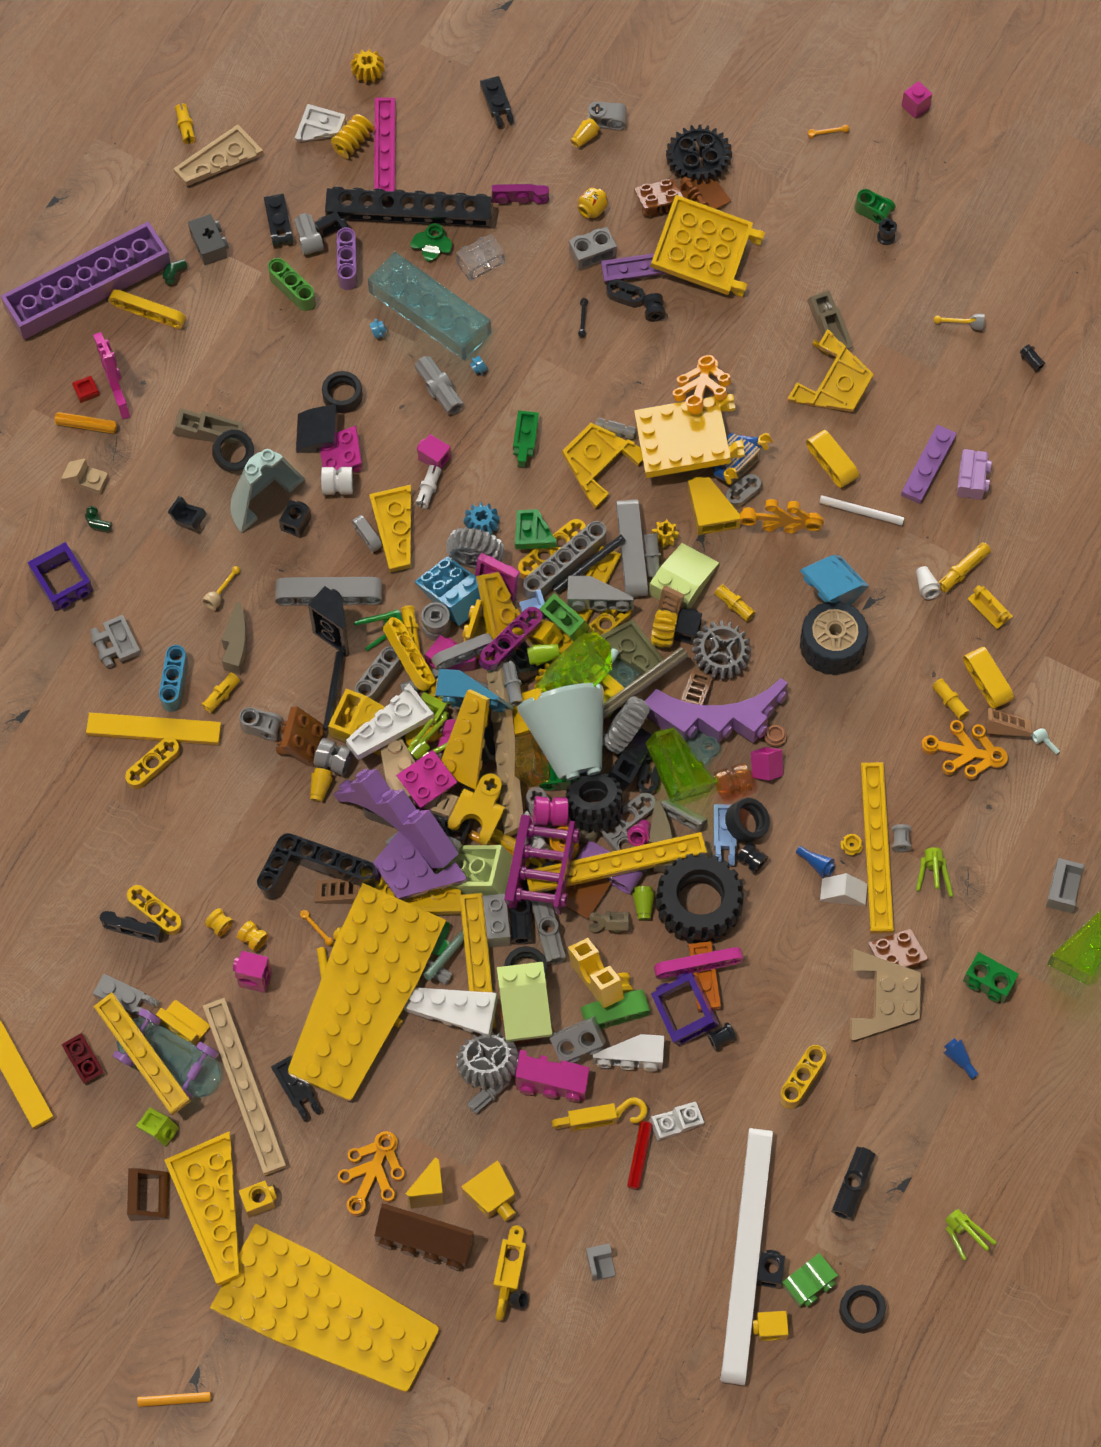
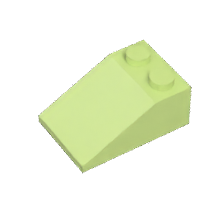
[649,543,719,609]
[436,845,513,896]
[497,962,552,1042]

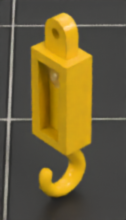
[552,1097,647,1132]
[493,1225,526,1321]

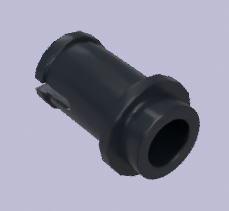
[1020,344,1046,372]

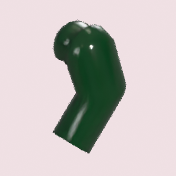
[162,259,187,285]
[85,506,112,533]

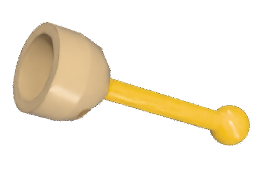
[202,566,240,611]

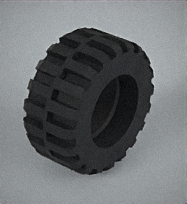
[656,853,744,944]

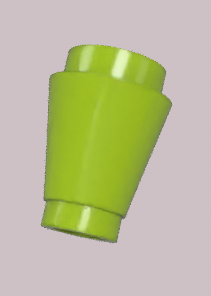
[527,644,560,666]
[632,886,655,920]

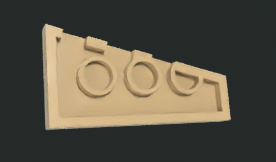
[173,124,264,186]

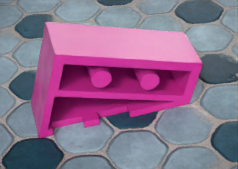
[515,1050,589,1102]

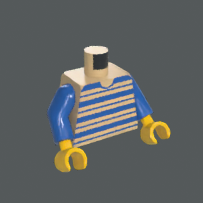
[712,433,773,485]

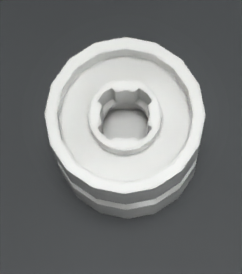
[321,467,353,495]

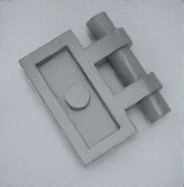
[89,615,141,669]

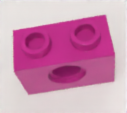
[233,951,272,993]

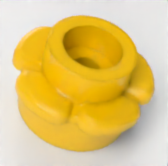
[840,834,863,856]

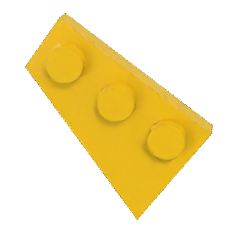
[476,572,524,640]

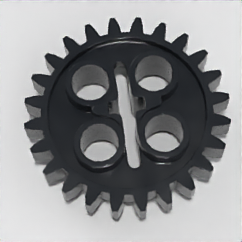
[666,124,732,185]

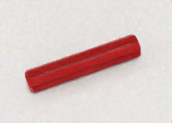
[627,1121,652,1190]

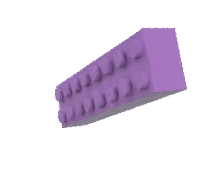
[1,221,171,340]

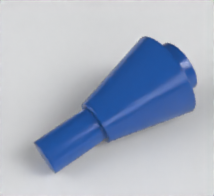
[796,846,836,878]
[943,1038,978,1079]

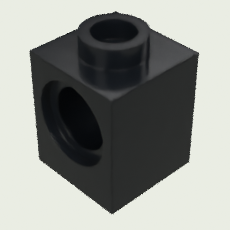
[279,500,311,538]
[674,608,703,646]
[756,1250,785,1289]

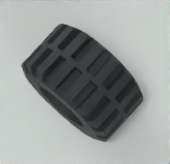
[565,773,624,832]

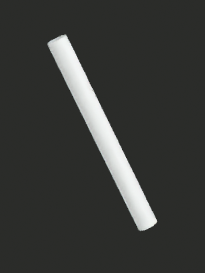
[819,495,904,526]

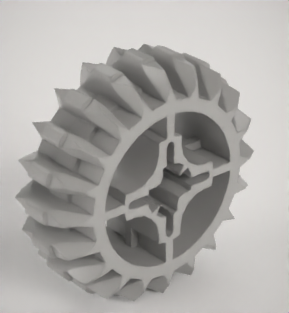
[446,527,504,569]
[692,621,752,680]
[603,696,650,754]
[456,1032,519,1090]

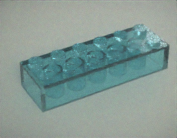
[368,252,491,361]

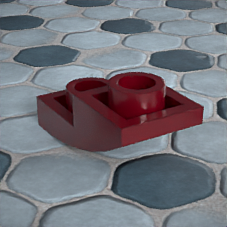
[61,1033,104,1084]

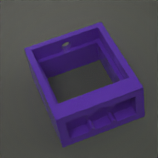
[27,542,93,611]
[651,973,720,1046]

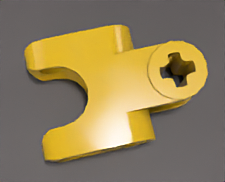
[448,773,505,845]

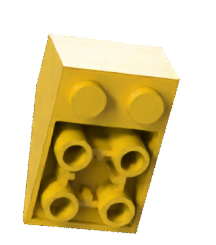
[328,689,402,756]

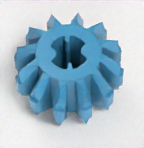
[463,502,500,535]

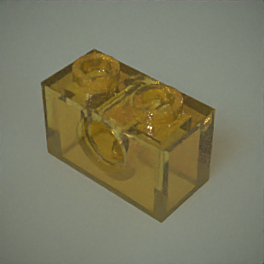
[515,732,549,787]

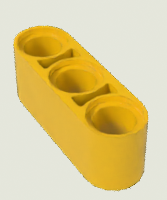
[806,430,859,488]
[963,647,1014,709]
[780,1045,826,1109]

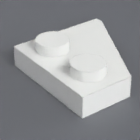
[295,104,346,143]

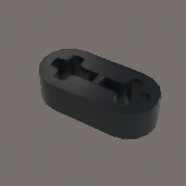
[606,280,645,308]
[638,754,662,795]

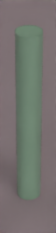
[424,929,464,980]

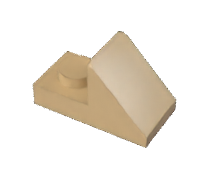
[61,458,109,494]

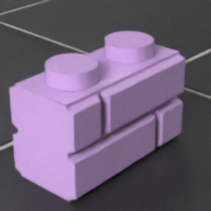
[957,449,992,500]

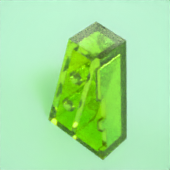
[646,727,719,803]
[1047,910,1101,985]

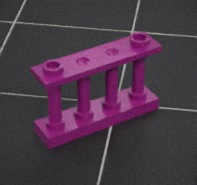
[504,814,580,915]

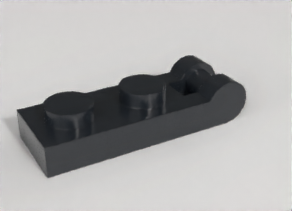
[264,193,293,247]

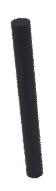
[552,534,626,594]
[323,651,344,732]

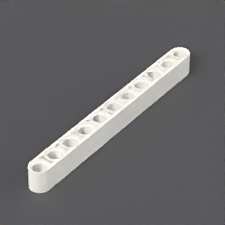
[721,1128,773,1385]

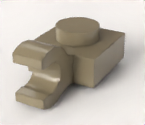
[589,911,629,932]

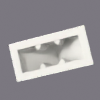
[820,873,867,906]

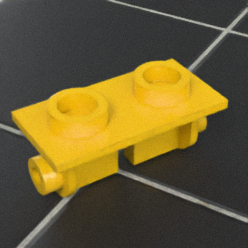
[967,585,1013,629]

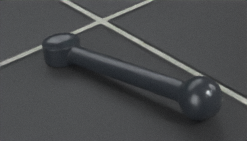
[578,298,588,337]

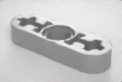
[431,634,493,670]

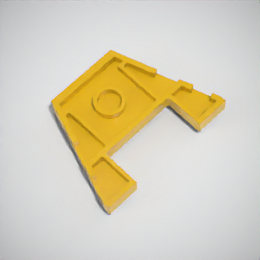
[788,329,874,412]
[561,423,643,509]

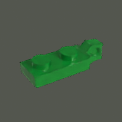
[513,410,539,468]

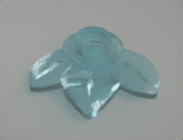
[601,657,640,687]
[676,731,720,768]

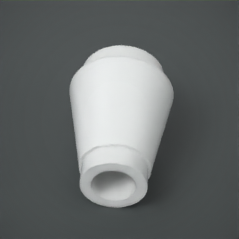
[916,566,940,600]

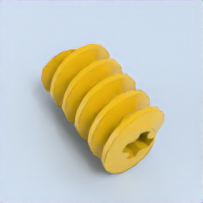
[331,114,375,159]

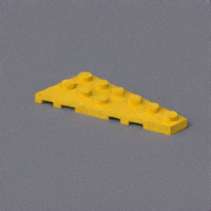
[164,1131,240,1286]

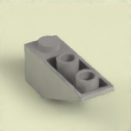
[567,576,634,612]

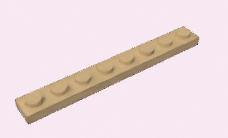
[487,662,523,836]
[203,998,287,1176]

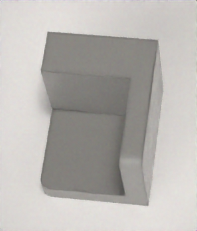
[586,1244,615,1282]

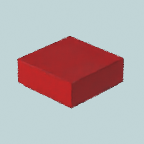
[72,375,100,403]

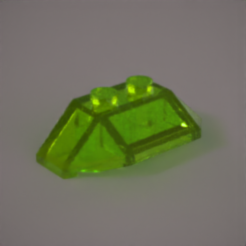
[535,631,612,693]

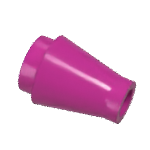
[627,820,651,846]

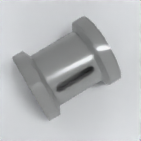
[891,824,912,852]

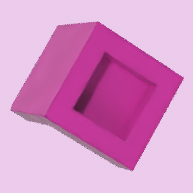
[751,747,783,781]

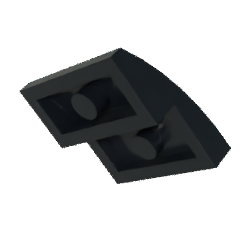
[296,405,338,453]

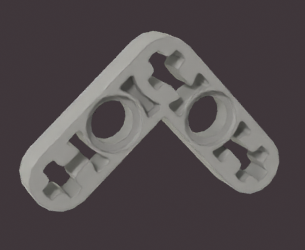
[601,793,655,874]

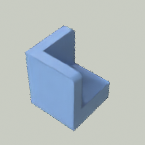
[519,589,546,624]

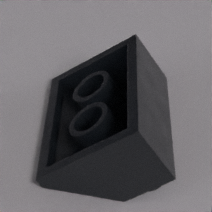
[308,586,349,657]

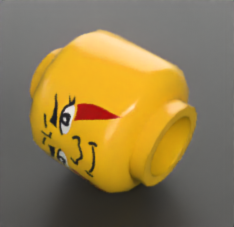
[577,188,608,219]

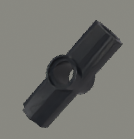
[510,879,532,944]
[831,1146,876,1220]

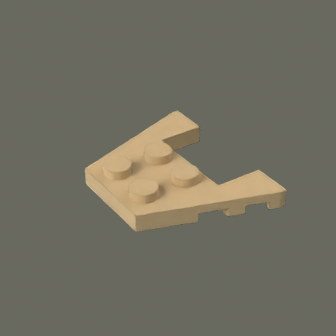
[849,949,921,1040]

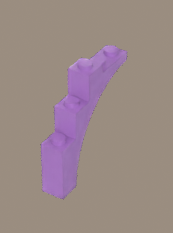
[645,678,788,744]
[333,769,459,869]

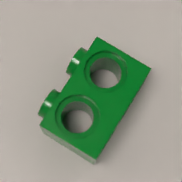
[963,952,1019,1003]

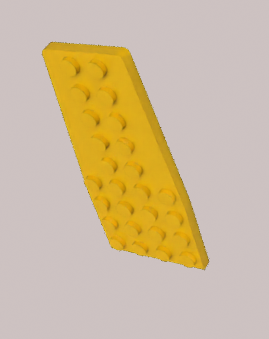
[288,883,446,1101]
[210,1223,439,1393]

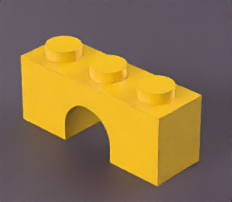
[568,938,624,1008]

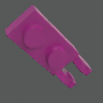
[492,184,549,205]

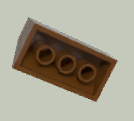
[374,1203,475,1270]

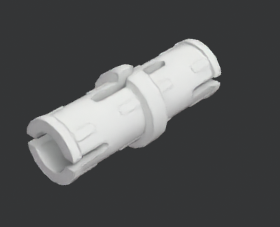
[415,465,442,509]

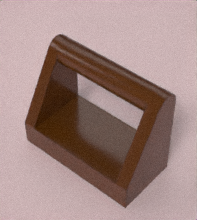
[127,1168,168,1221]

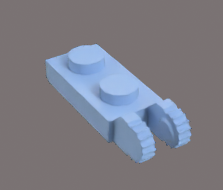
[713,804,736,866]

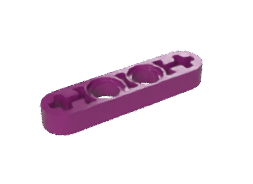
[479,607,543,670]

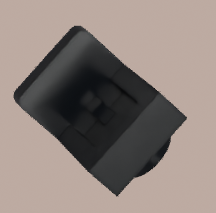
[315,212,349,238]
[168,496,207,530]

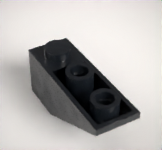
[608,727,655,791]

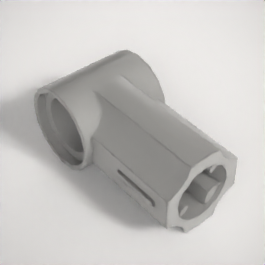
[294,213,324,255]

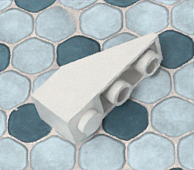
[593,1034,664,1072]

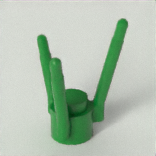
[354,609,403,651]

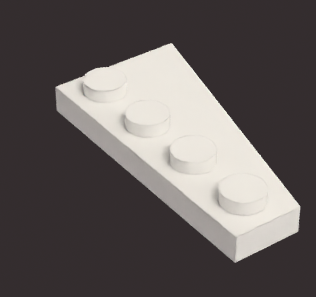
[346,683,434,760]
[404,988,498,1038]

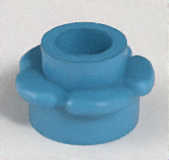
[370,319,387,339]
[470,356,488,375]

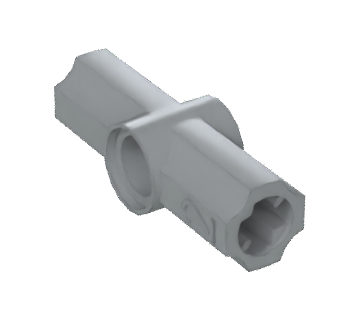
[415,356,463,415]
[531,901,566,965]

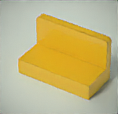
[155,1000,210,1048]

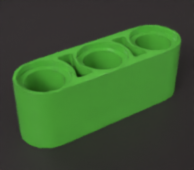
[268,258,316,311]
[580,990,651,1029]

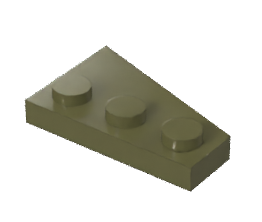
[596,619,668,675]

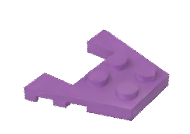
[373,831,467,900]

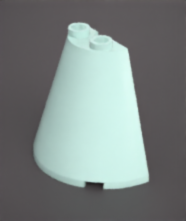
[230,449,305,533]
[517,683,604,780]

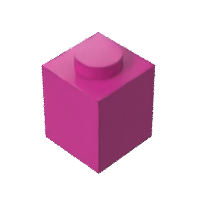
[901,81,932,119]
[417,434,451,470]

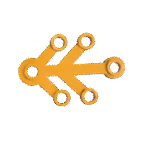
[673,355,731,414]
[739,499,824,534]
[921,720,1008,780]
[338,1131,405,1216]

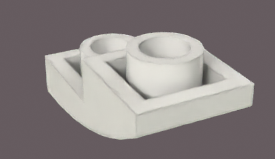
[649,1102,704,1141]

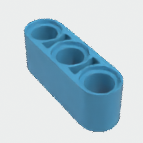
[159,645,188,712]

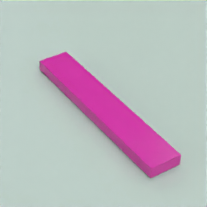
[374,98,395,204]

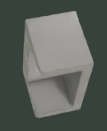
[1046,858,1085,914]

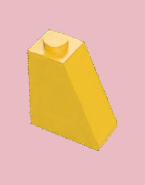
[687,477,741,536]

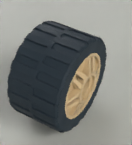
[800,601,868,675]

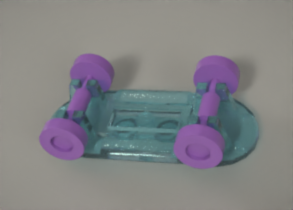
[112,1008,221,1100]

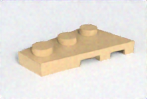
[380,737,415,800]

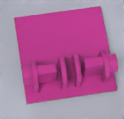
[320,425,363,472]
[396,750,458,808]

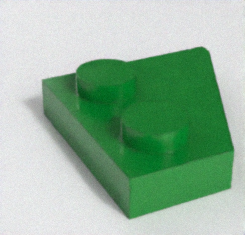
[515,509,557,550]

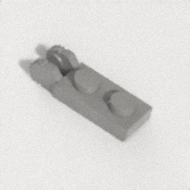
[93,974,160,1016]

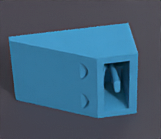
[800,555,869,605]
[414,556,481,626]
[435,669,514,712]

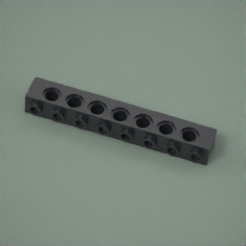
[325,186,492,227]

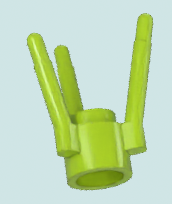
[407,716,448,760]
[916,847,953,897]
[945,1209,997,1261]

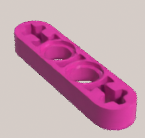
[654,947,744,979]

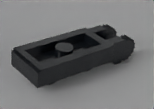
[480,76,514,128]
[99,910,164,943]
[271,1055,321,1121]

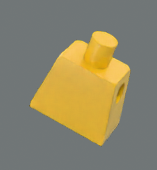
[461,1160,516,1222]

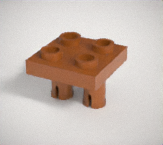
[276,706,324,766]

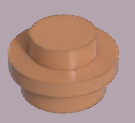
[764,725,786,747]

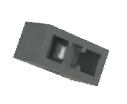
[188,214,229,266]

